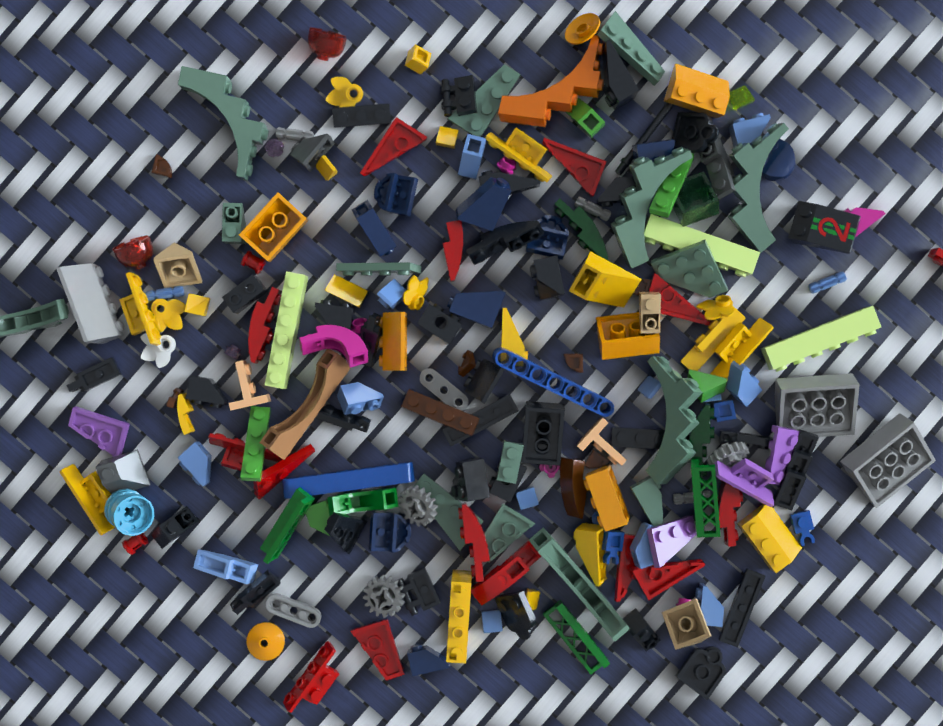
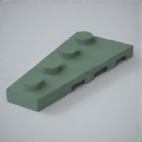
[597,11,665,86]
[447,64,521,137]
[336,262,421,276]
[413,473,484,551]

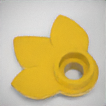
[326,77,363,107]
[403,275,429,310]
[697,295,734,320]
[151,298,186,332]

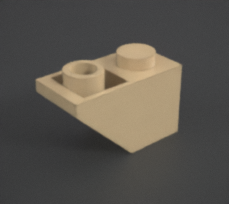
[639,292,661,333]

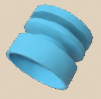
[104,488,154,536]

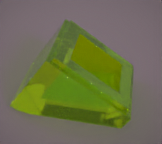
[729,85,755,111]

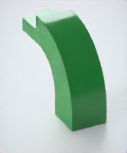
[327,488,399,516]

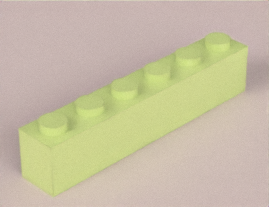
[644,214,760,277]
[265,271,308,389]
[761,306,881,372]

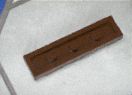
[401,389,479,437]

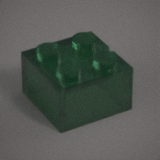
[673,172,719,227]

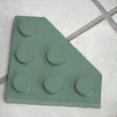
[651,240,728,298]

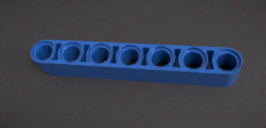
[492,347,614,417]
[282,462,415,499]

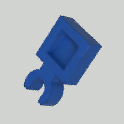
[701,399,737,422]
[789,510,815,546]
[602,530,625,565]

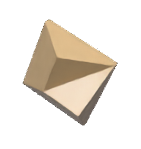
[153,242,202,288]
[662,599,711,650]

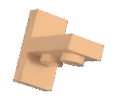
[229,360,271,411]
[576,417,627,466]

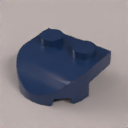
[762,139,796,181]
[374,173,418,216]
[525,215,569,260]
[368,512,411,552]

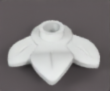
[140,333,176,368]

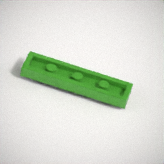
[649,153,694,218]
[240,406,271,482]

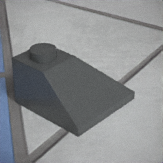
[290,134,335,172]
[96,449,151,494]

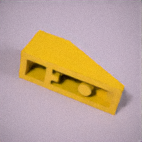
[501,308,528,366]
[574,523,607,587]

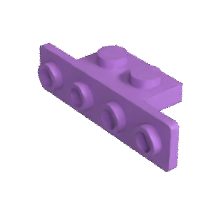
[714,458,774,507]

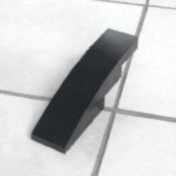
[774,429,819,511]

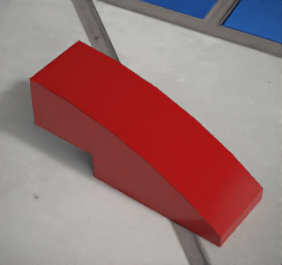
[443,220,463,282]

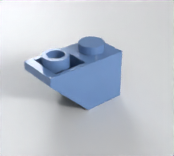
[729,113,771,148]
[458,134,486,180]
[377,279,406,309]
[726,361,763,407]
[337,382,384,415]
[178,441,212,486]
[630,522,654,569]
[695,583,724,627]

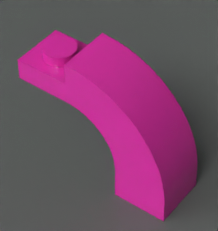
[299,325,368,368]

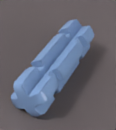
[808,272,847,294]
[146,286,185,301]

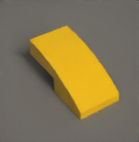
[177,393,195,435]

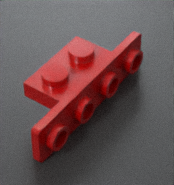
[208,433,283,471]
[283,641,339,713]

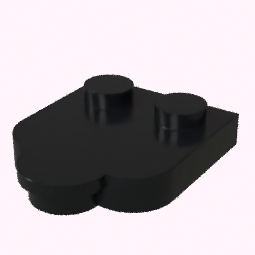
[671,112,719,153]
[494,590,536,640]
[675,646,726,700]

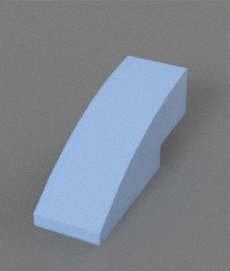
[193,549,258,584]

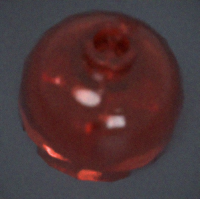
[308,27,347,61]
[113,235,154,270]

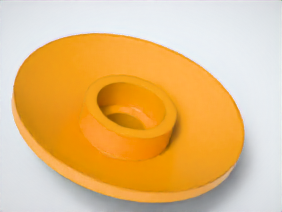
[565,13,600,45]
[247,622,285,661]

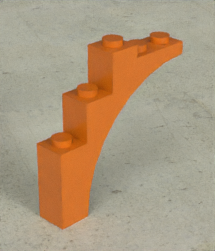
[498,35,604,127]

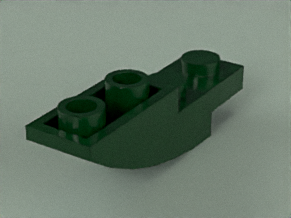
[553,198,608,260]
[687,403,715,479]

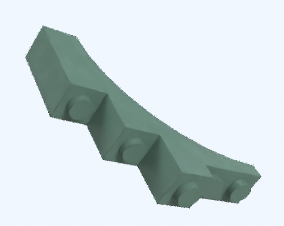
[178,66,269,181]
[728,123,789,253]
[610,147,693,269]
[0,299,69,338]
[645,356,703,485]
[529,527,630,641]

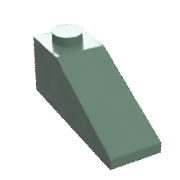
[630,476,663,527]

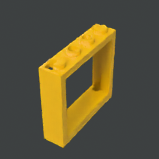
[446,570,472,664]

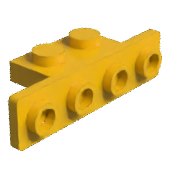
[485,127,552,182]
[119,272,161,346]
[680,306,746,371]
[710,318,774,381]
[60,464,115,535]

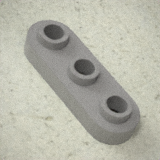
[420,368,468,411]
[266,593,322,628]

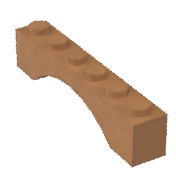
[259,349,350,460]

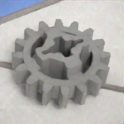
[707,441,749,468]
[398,485,438,527]
[363,575,405,618]

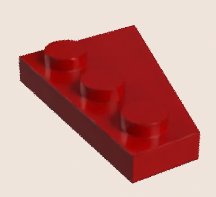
[350,618,405,680]

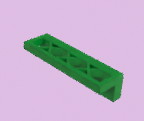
[691,459,721,538]
[260,487,315,564]
[543,600,610,675]

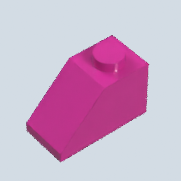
[844,207,886,237]

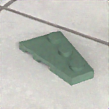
[484,503,536,563]

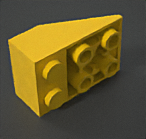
[569,251,642,308]

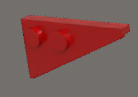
[360,117,427,177]
[542,138,607,197]
[648,273,711,326]
[253,444,315,500]
[614,534,635,602]
[630,559,705,600]

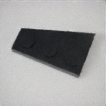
[324,512,367,555]

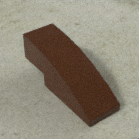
[560,457,587,519]

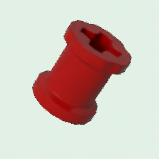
[241,250,266,274]
[122,533,149,555]

